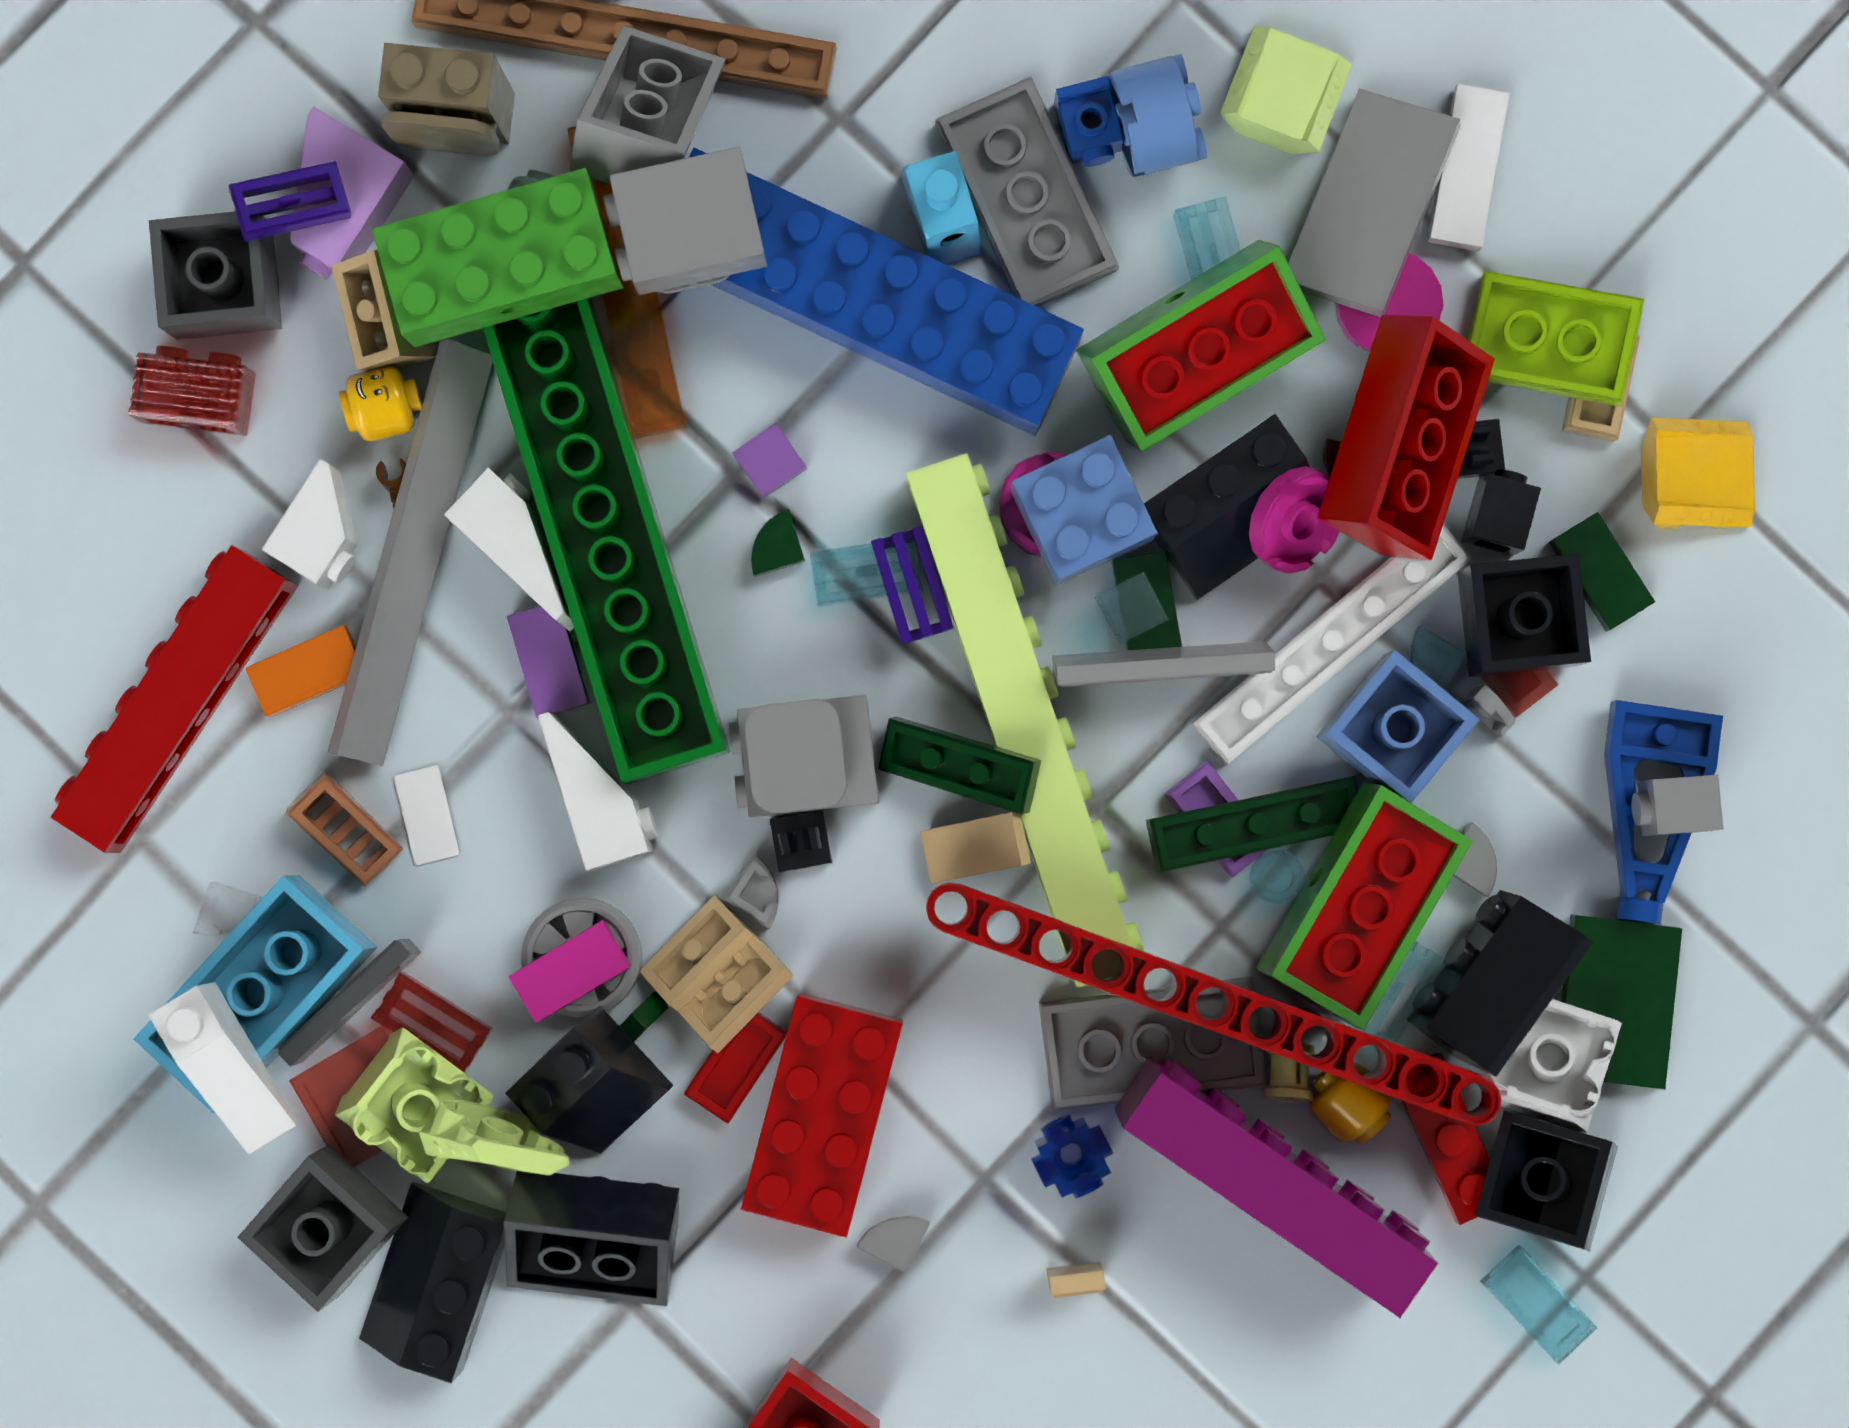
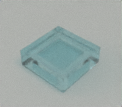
[1095,572,1168,645]

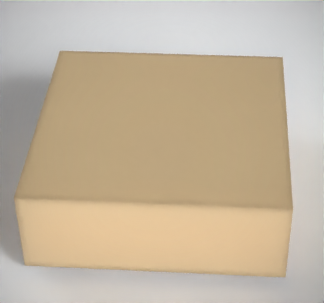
[1047,1262,1106,1298]

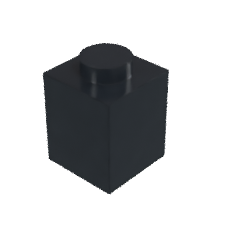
[1461,469,1541,556]

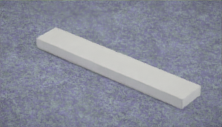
[1192,525,1472,765]

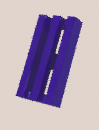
[228,161,351,242]
[871,525,954,645]

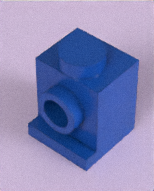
[1053,76,1123,167]

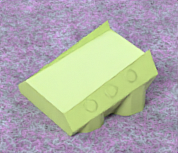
[1220,26,1352,154]
[335,1027,494,1183]
[419,1099,569,1175]

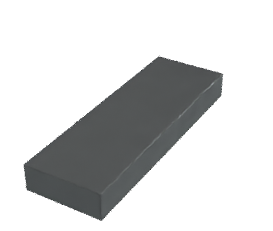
[277,938,421,1067]

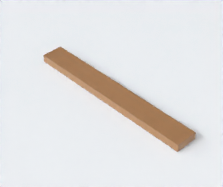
[411,0,837,99]

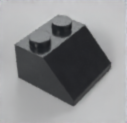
[505,1006,674,1154]
[1475,1110,1618,1252]

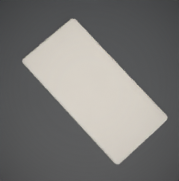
[393,765,460,866]

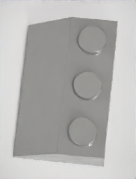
[569,25,726,184]

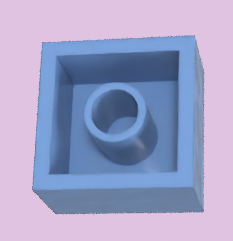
[1010,435,1158,586]
[1316,650,1480,803]

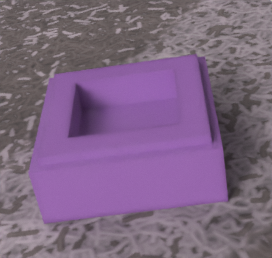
[732,423,807,499]

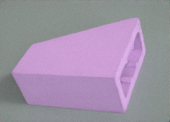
[290,106,415,280]

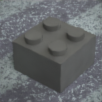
[149,211,282,340]
[237,1144,409,1312]

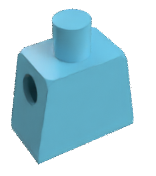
[901,151,981,265]

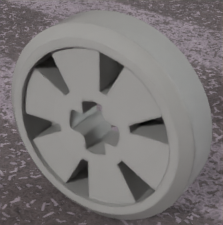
[521,898,642,1018]

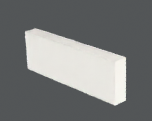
[1427,84,1510,252]

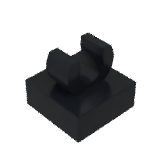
[1458,419,1505,479]
[769,810,833,872]

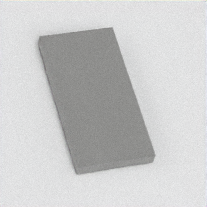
[935,77,1120,307]
[1288,88,1460,317]
[1039,977,1267,1111]

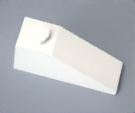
[444,468,574,631]
[538,712,658,871]
[148,982,299,1154]

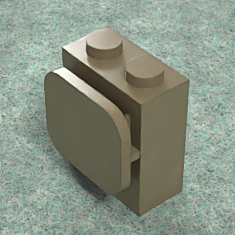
[378,43,515,155]

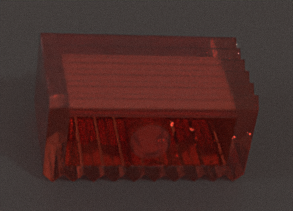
[128,345,256,436]

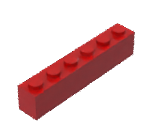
[50,545,299,853]

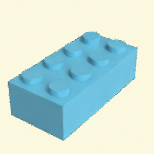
[133,875,377,1114]

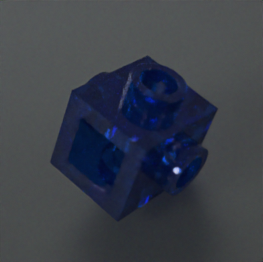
[1031,1114,1114,1198]

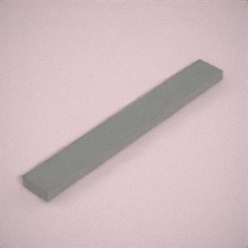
[327,339,493,766]

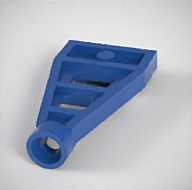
[1604,700,1723,925]

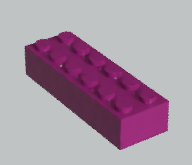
[1114,1056,1438,1318]

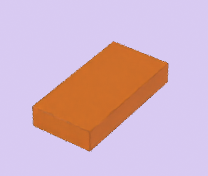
[245,625,356,718]

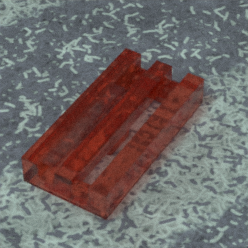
[371,971,494,1073]

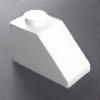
[262,459,357,590]

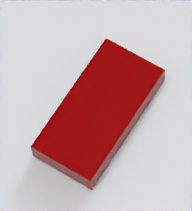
[684,1012,787,1124]

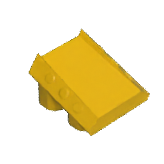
[1641,417,1755,529]

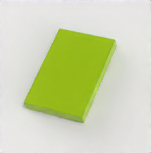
[1468,270,1645,407]

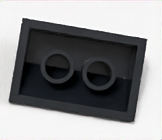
[1144,414,1310,600]
[1406,890,1593,1077]
[504,1171,679,1306]
[359,1182,506,1384]

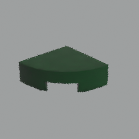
[751,509,806,577]
[620,990,669,1042]

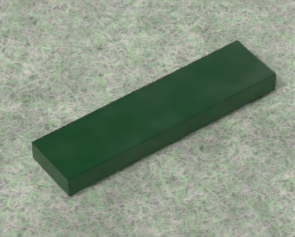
[1145,776,1358,873]

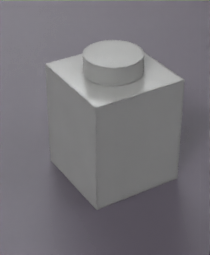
[1632,775,1724,836]

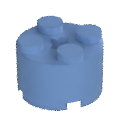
[1108,54,1207,177]

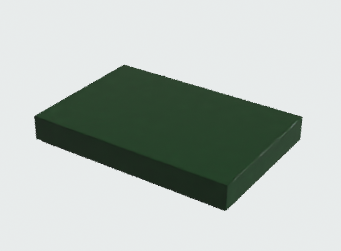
[1561,915,1682,1089]

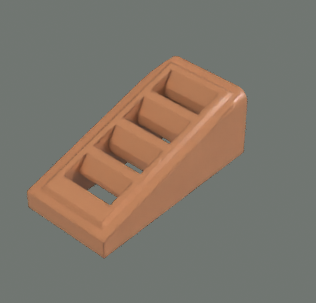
[286,771,403,887]

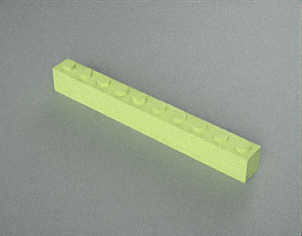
[906,453,1145,988]

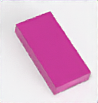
[508,920,632,1023]

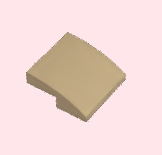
[640,895,794,1053]

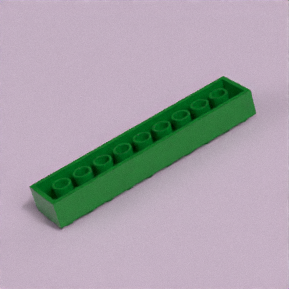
[483,297,731,784]

